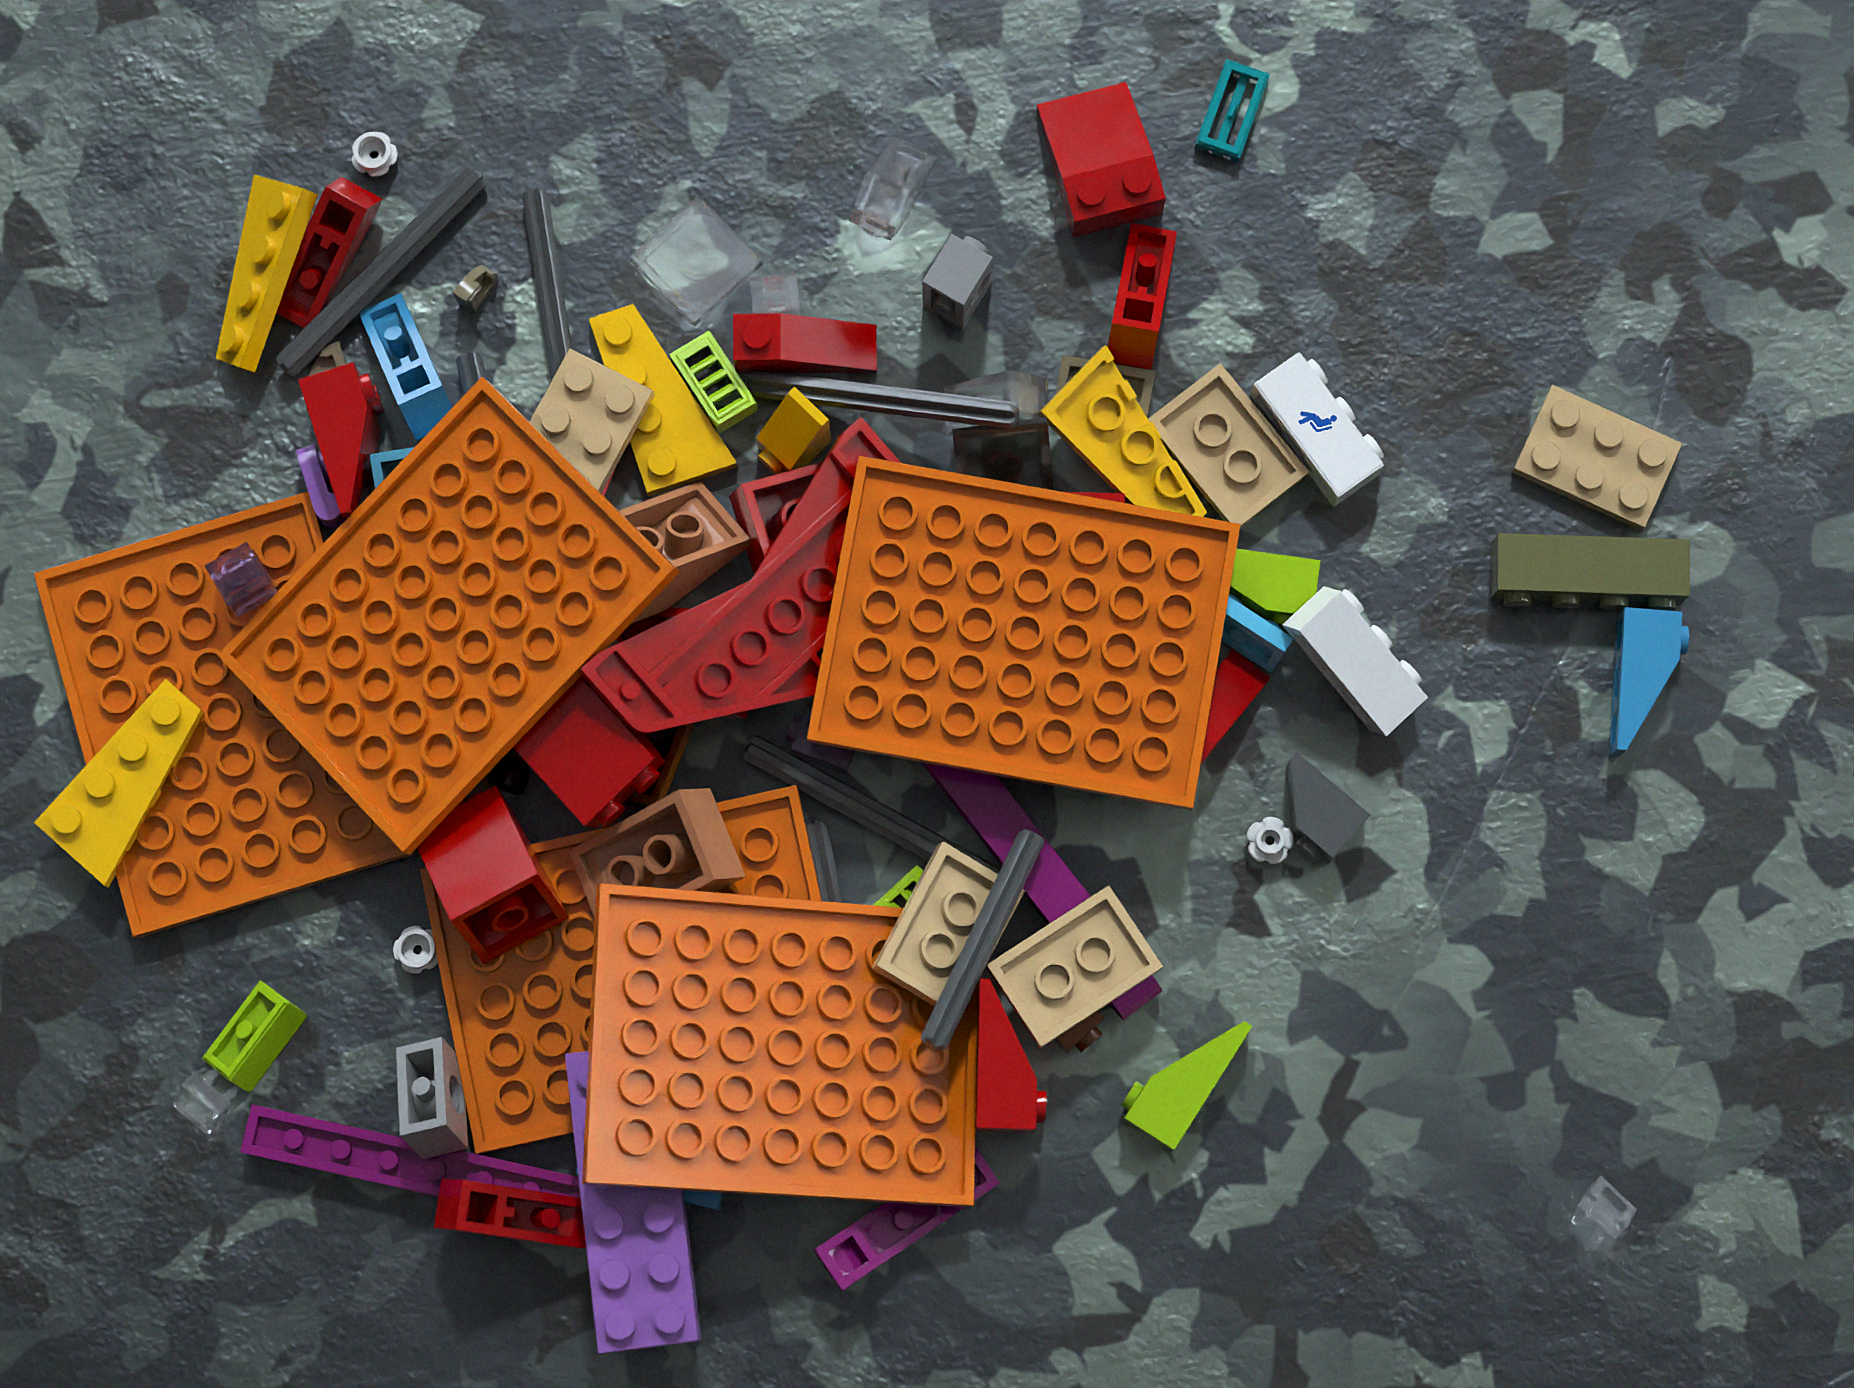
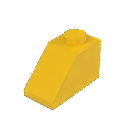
[756,387,832,475]

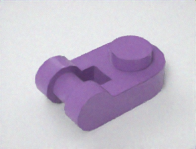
[296,444,345,531]

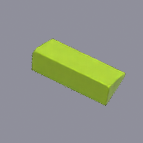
[202,980,307,1092]

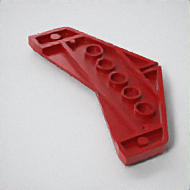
[579,417,901,734]

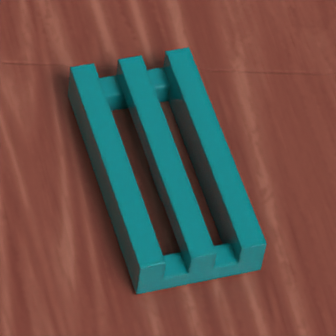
[1194,59,1270,163]

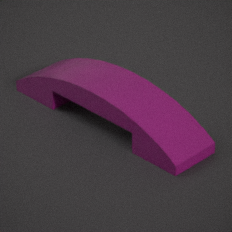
[813,1147,1000,1292]

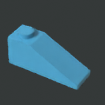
[359,293,453,441]
[1609,607,1689,757]

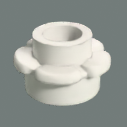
[352,132,398,177]
[1246,817,1294,864]
[393,926,438,974]

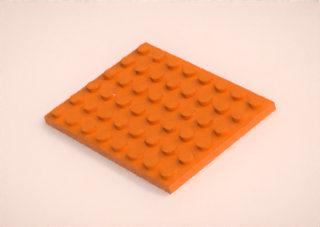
[218,377,680,855]
[807,456,1241,810]
[34,491,415,938]
[420,785,822,1154]
[582,883,979,1207]

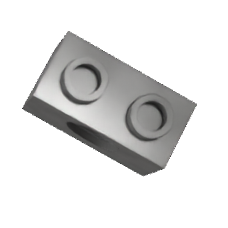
[922,234,993,329]
[396,1037,468,1159]

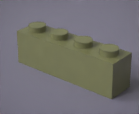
[1491,533,1690,611]

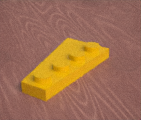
[215,174,318,373]
[589,304,738,496]
[1037,345,1207,517]
[34,679,204,888]

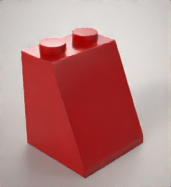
[513,676,666,828]
[417,786,569,964]

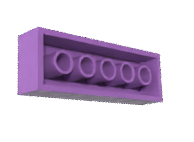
[565,1051,702,1354]

